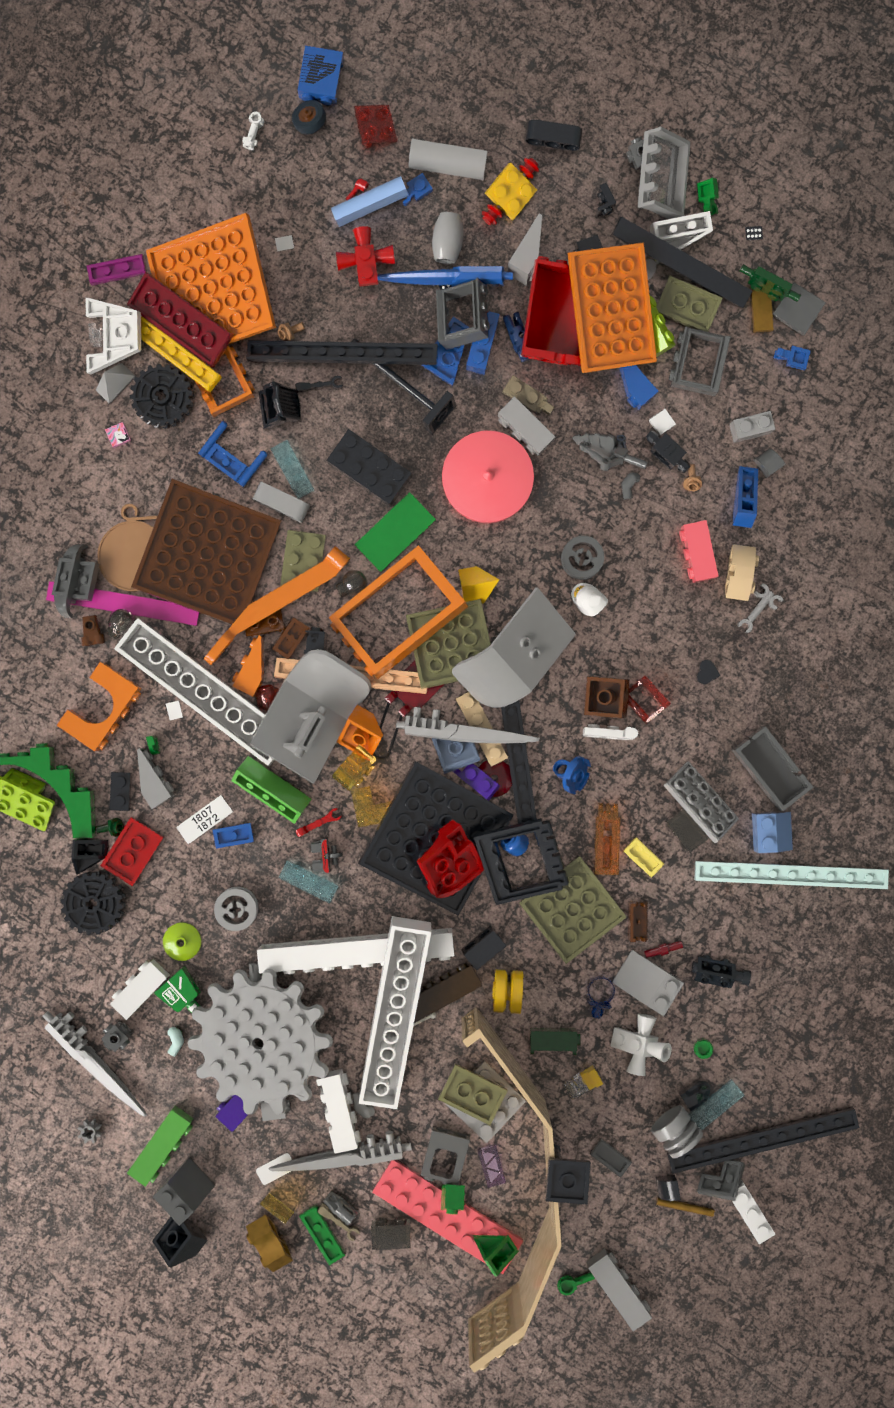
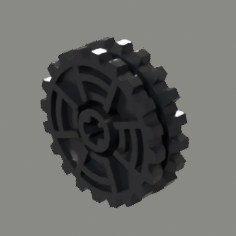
[130,364,195,429]
[60,871,126,935]

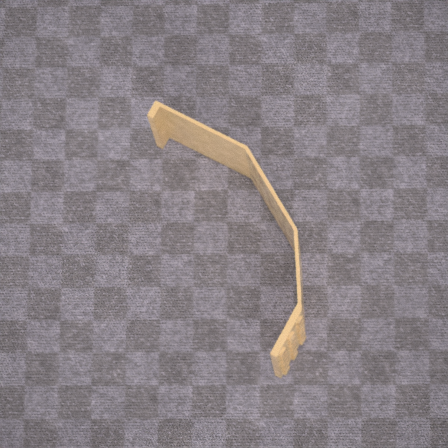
[461,1007,561,1373]

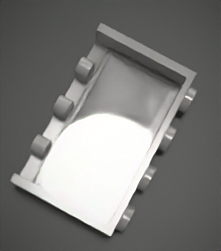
[638,127,691,219]

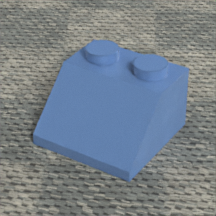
[752,811,793,853]

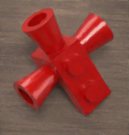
[336,226,395,287]

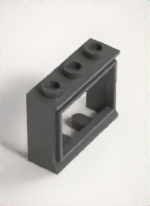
[436,277,490,349]
[669,326,731,396]

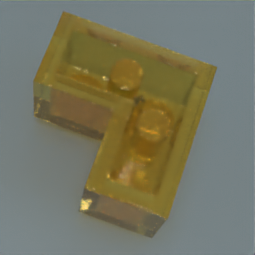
[351,785,392,828]

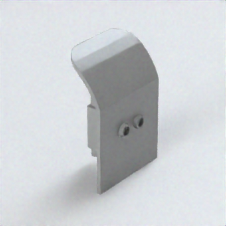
[452,587,576,708]
[249,649,371,783]

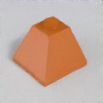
[337,705,383,761]

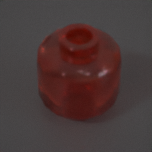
[255,684,279,713]

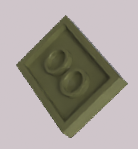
[656,276,722,332]
[280,530,326,592]
[438,1063,507,1125]

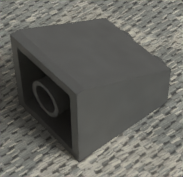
[153,1157,215,1226]

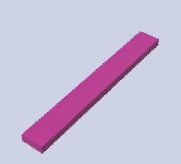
[46,581,200,626]

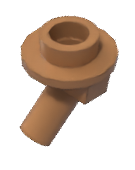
[278,322,305,341]
[683,464,702,491]

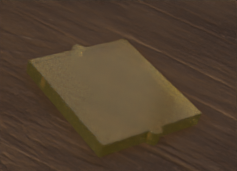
[260,1193,294,1224]

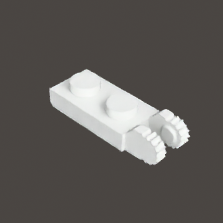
[583,724,639,740]

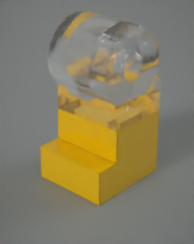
[564,1065,603,1099]

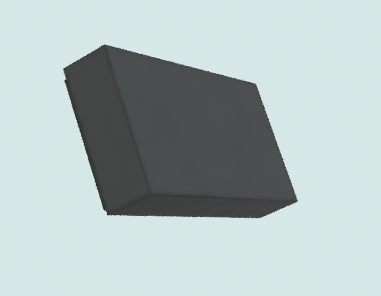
[590,1138,632,1178]

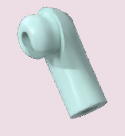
[167,1027,184,1057]

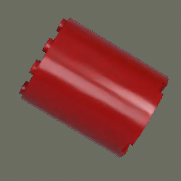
[521,256,581,366]

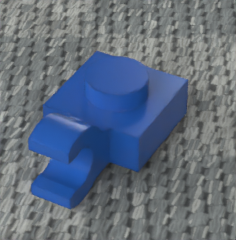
[773,346,811,370]

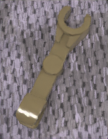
[318,1203,360,1241]

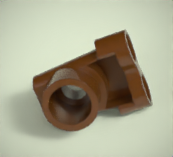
[81,615,105,646]

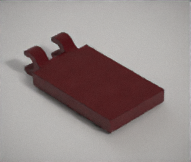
[385,660,445,717]

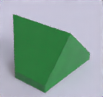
[473,1235,519,1277]

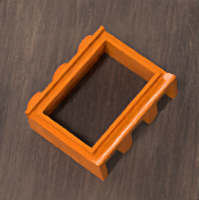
[195,346,255,418]

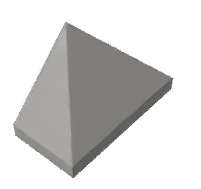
[96,363,136,404]

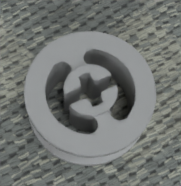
[214,886,259,931]

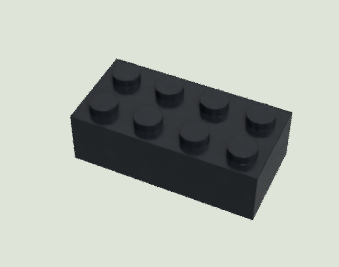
[326,429,412,507]

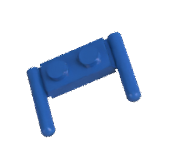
[198,421,267,487]

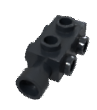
[691,955,751,988]

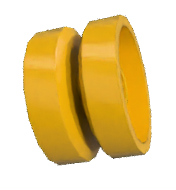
[492,969,523,1014]

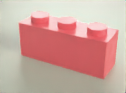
[679,520,719,583]

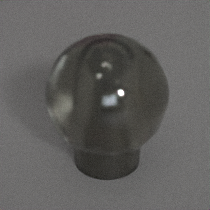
[336,570,368,598]
[107,609,135,638]

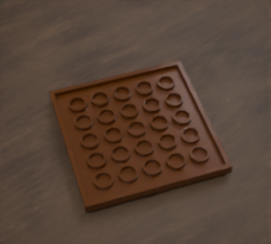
[131,479,281,625]

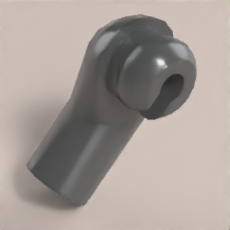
[621,472,640,500]

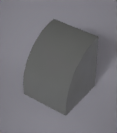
[753,448,786,478]

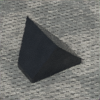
[71,838,108,876]

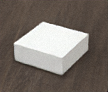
[649,409,676,436]

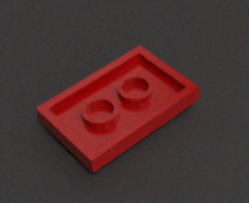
[100,817,164,886]

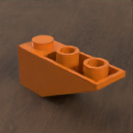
[232,635,264,697]

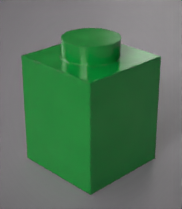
[441,1184,465,1215]

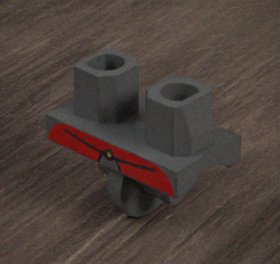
[311,838,343,874]

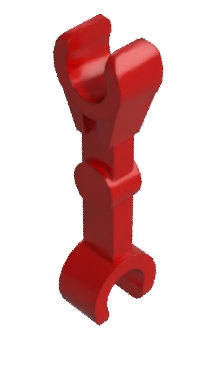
[296,808,342,837]

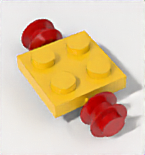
[482,158,539,225]

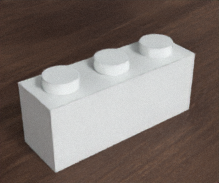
[110,959,170,1020]
[732,1180,775,1244]

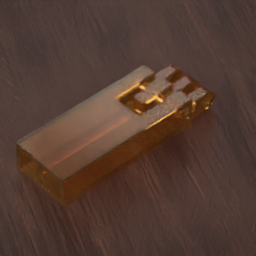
[594,803,620,875]

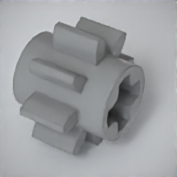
[78,1119,102,1144]

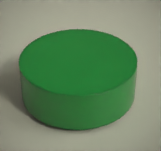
[693,1038,713,1059]

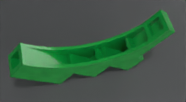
[0,743,96,839]

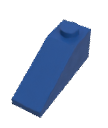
[619,365,659,410]
[733,466,758,528]

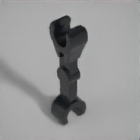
[295,375,343,393]

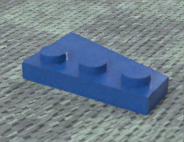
[421,317,469,387]

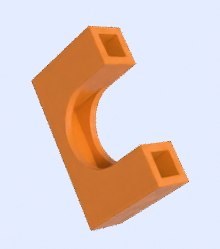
[57,662,142,751]

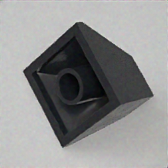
[152,1216,208,1268]

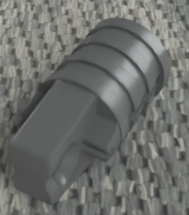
[323,1191,359,1226]

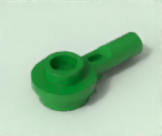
[557,1272,595,1296]

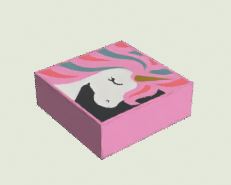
[105,422,131,448]

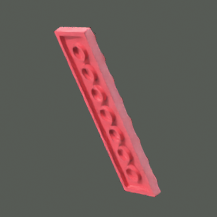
[372,1160,523,1274]

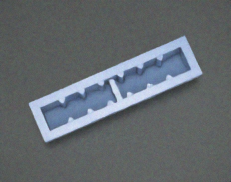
[331,176,409,227]

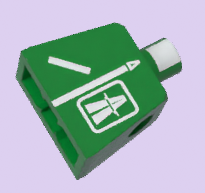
[154,966,201,1014]

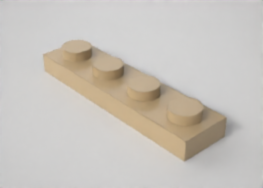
[456,692,508,767]

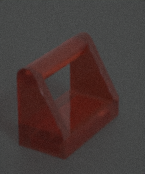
[628,675,671,724]

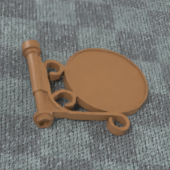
[97,504,158,592]

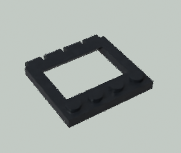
[474,818,569,905]

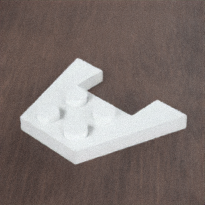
[86,298,141,375]

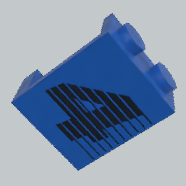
[297,46,344,105]

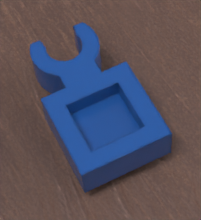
[403,173,433,206]

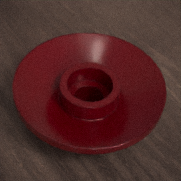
[478,760,512,797]

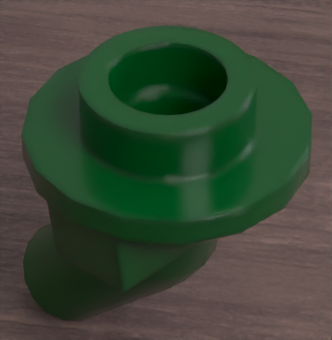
[96,818,124,837]

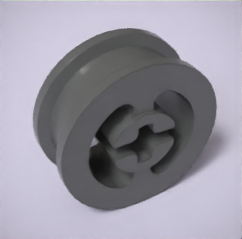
[561,536,604,580]

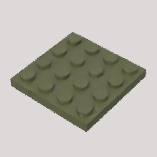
[406,599,491,689]
[519,856,627,964]

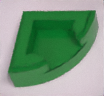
[146,735,160,755]

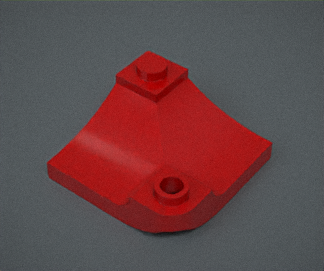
[417,819,484,898]

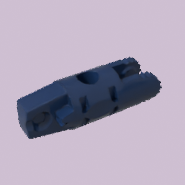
[503,312,529,362]

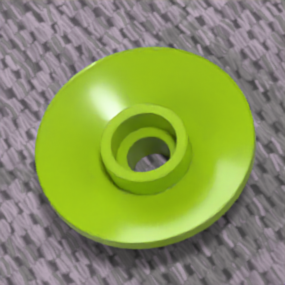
[163,922,201,961]

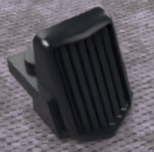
[258,381,301,429]

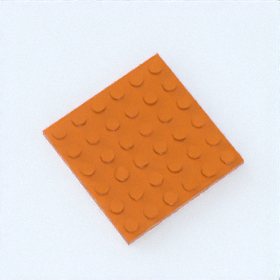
[146,213,276,356]

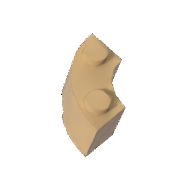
[725,544,759,601]

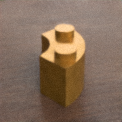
[246,1215,293,1272]

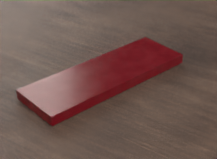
[127,272,234,368]

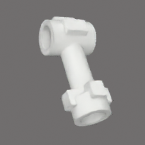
[242,111,264,150]

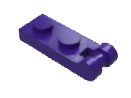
[452,763,500,801]

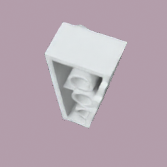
[316,1068,361,1154]

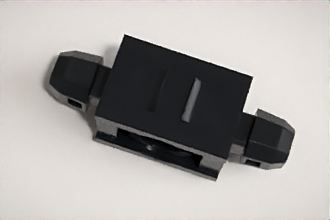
[646,430,691,473]

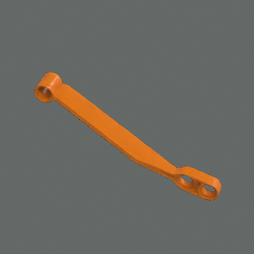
[204,546,350,665]

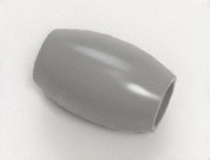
[432,212,464,264]

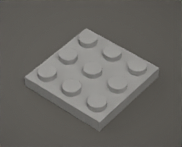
[445,1060,526,1143]

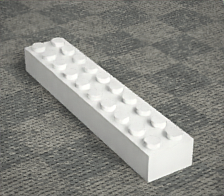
[114,618,274,766]
[359,916,431,1109]
[257,928,454,974]

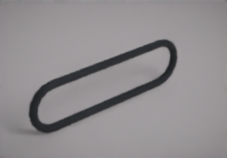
[373,697,405,760]

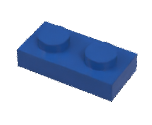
[213,823,254,849]

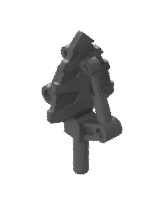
[572,433,648,471]

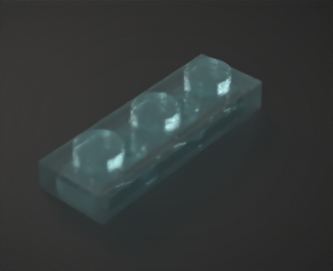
[278,860,338,904]

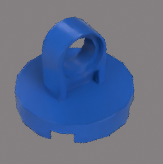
[553,756,591,795]

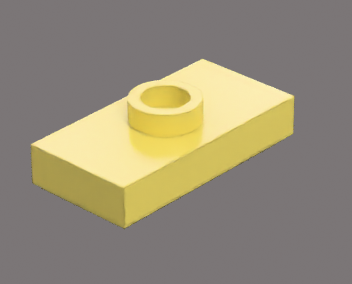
[623,837,664,878]

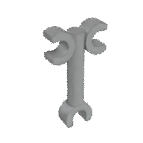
[737,583,783,633]

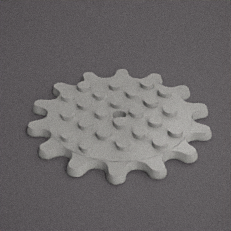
[188,969,333,1114]

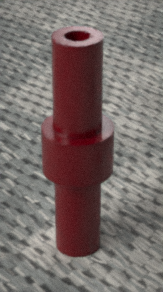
[644,941,683,958]

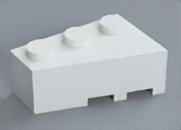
[649,211,713,264]

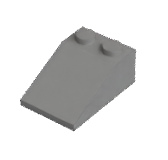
[507,213,542,286]
[612,950,684,1016]

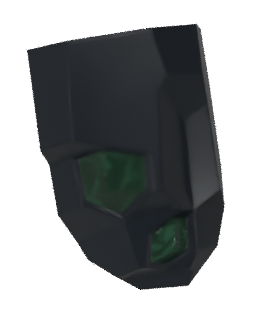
[679,1081,710,1111]

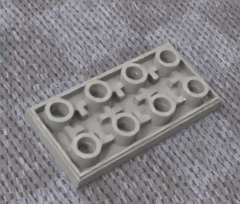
[664,761,739,843]

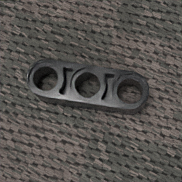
[525,120,583,151]

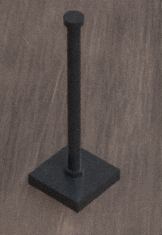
[351,339,456,435]
[545,1144,591,1205]

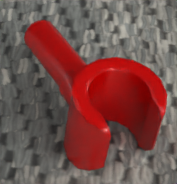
[345,179,369,200]

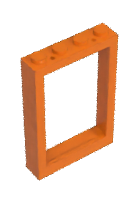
[329,545,468,679]

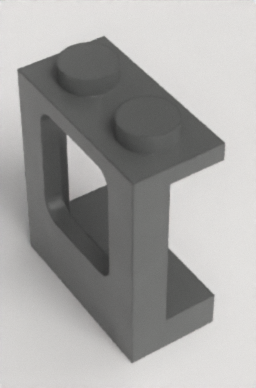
[421,1126,470,1185]

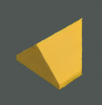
[458,566,499,604]

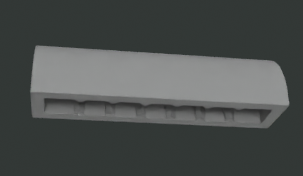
[409,139,487,180]

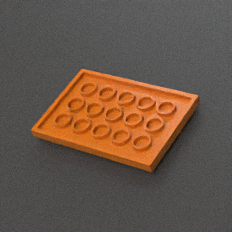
[567,243,657,373]

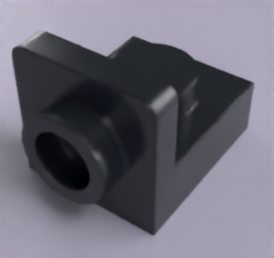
[596,182,616,217]

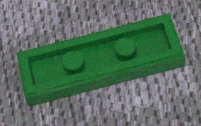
[299,1204,346,1265]

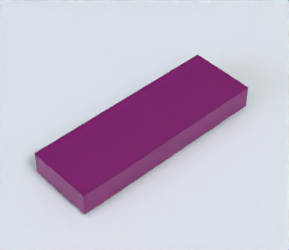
[86,254,147,286]

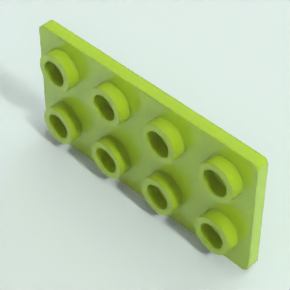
[0,768,55,831]

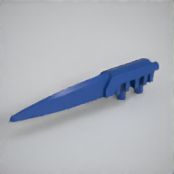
[377,266,514,287]

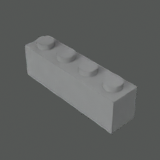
[586,1248,652,1332]

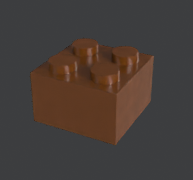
[584,676,630,718]

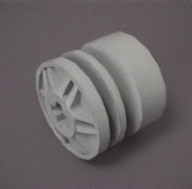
[651,1105,703,1158]

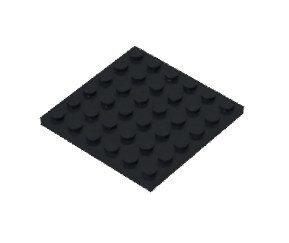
[358,760,514,916]

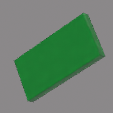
[354,492,436,572]

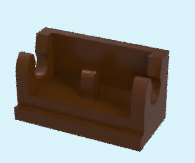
[272,616,309,660]
[628,901,648,942]

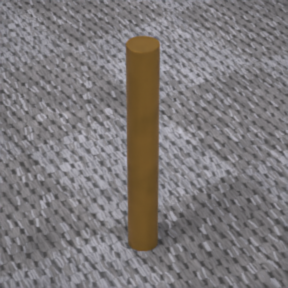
[656,1197,715,1217]

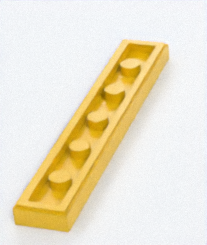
[141,316,222,392]

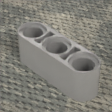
[252,482,310,523]

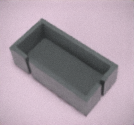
[731,726,814,811]

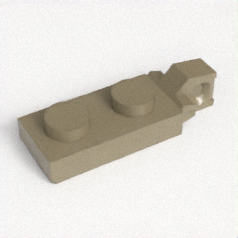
[502,375,554,416]

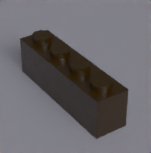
[414,962,482,1023]

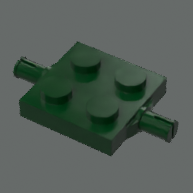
[739,264,801,302]

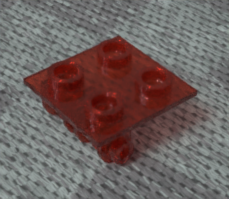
[354,105,397,148]

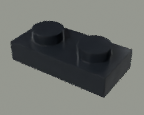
[109,772,132,811]

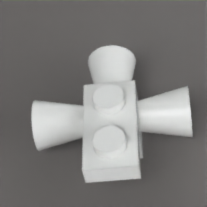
[611,1014,672,1076]

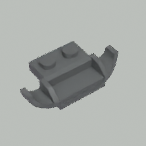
[51,544,100,618]

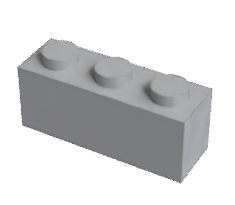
[498,396,555,456]

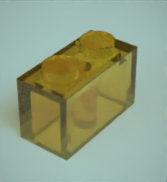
[332,744,377,791]

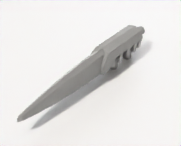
[396,707,540,743]
[42,1011,147,1117]
[268,1131,412,1171]

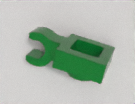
[697,178,719,216]

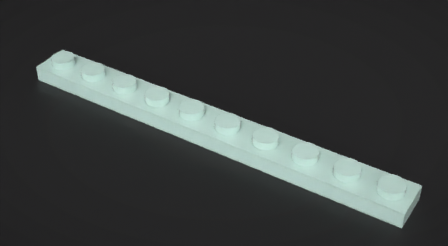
[694,861,889,889]

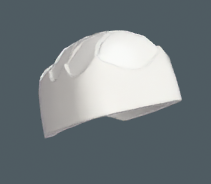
[571,583,608,616]

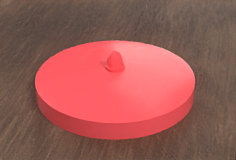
[442,431,534,523]

